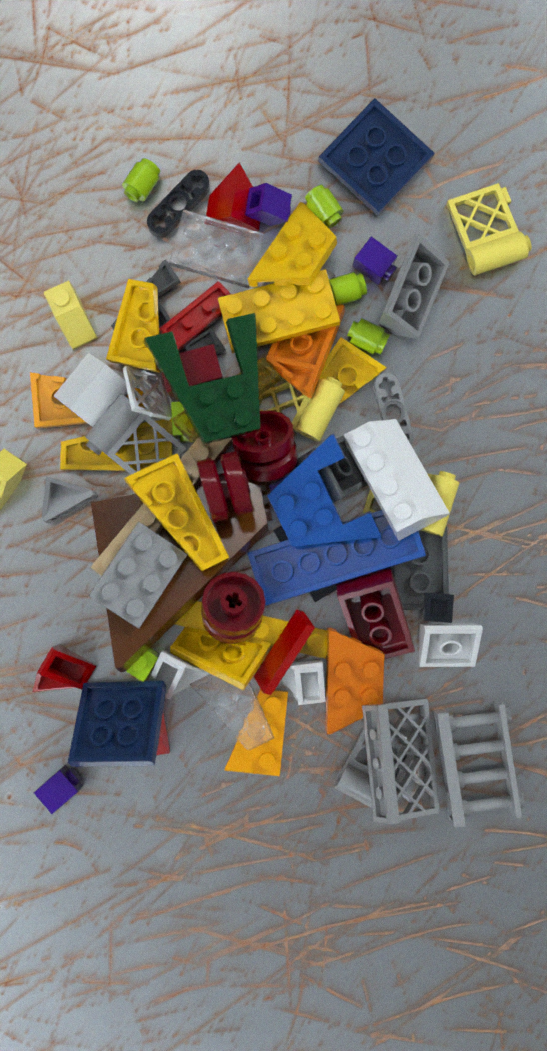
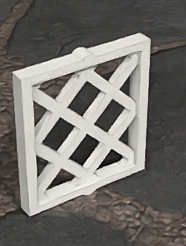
[123,366,172,421]

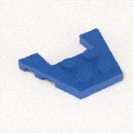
[267,434,381,547]

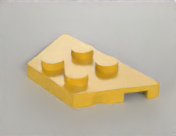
[247,202,337,287]

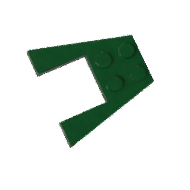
[144,313,260,445]

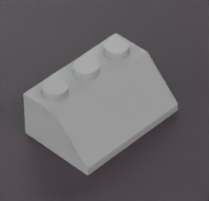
[378,234,450,339]

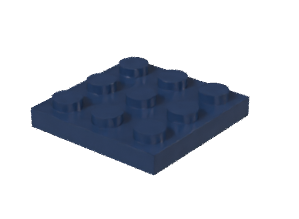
[318,98,435,216]
[68,681,167,767]

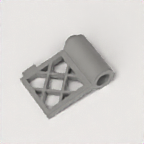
[85,394,186,474]
[334,721,423,808]

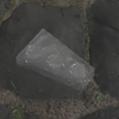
[189,674,275,751]

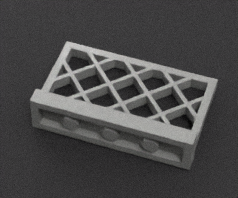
[362,699,440,825]

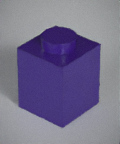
[245,183,292,226]
[352,236,398,285]
[34,765,83,814]

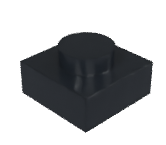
[422,592,454,623]

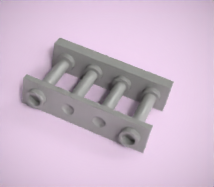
[433,700,525,828]

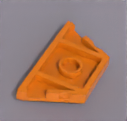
[266,304,345,399]
[325,628,384,734]

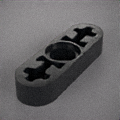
[147,170,210,238]

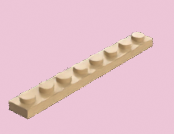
[91,437,232,576]

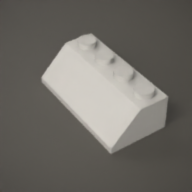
[344,419,450,541]

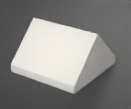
[54,353,128,427]
[419,623,483,667]

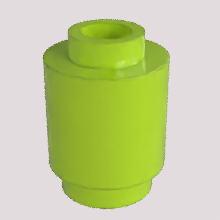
[122,158,160,202]
[305,185,344,229]
[329,272,367,306]
[347,318,390,355]

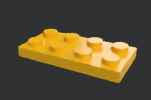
[218,269,340,353]

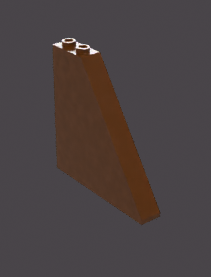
[91,478,273,672]

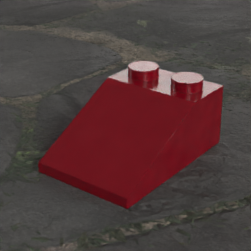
[336,567,415,659]

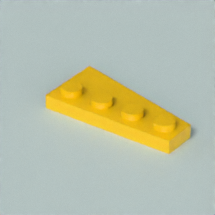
[60,418,173,472]
[124,454,229,571]

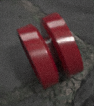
[231,410,298,481]
[196,451,253,522]
[201,572,266,644]

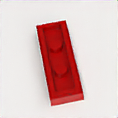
[159,281,231,351]
[254,609,315,695]

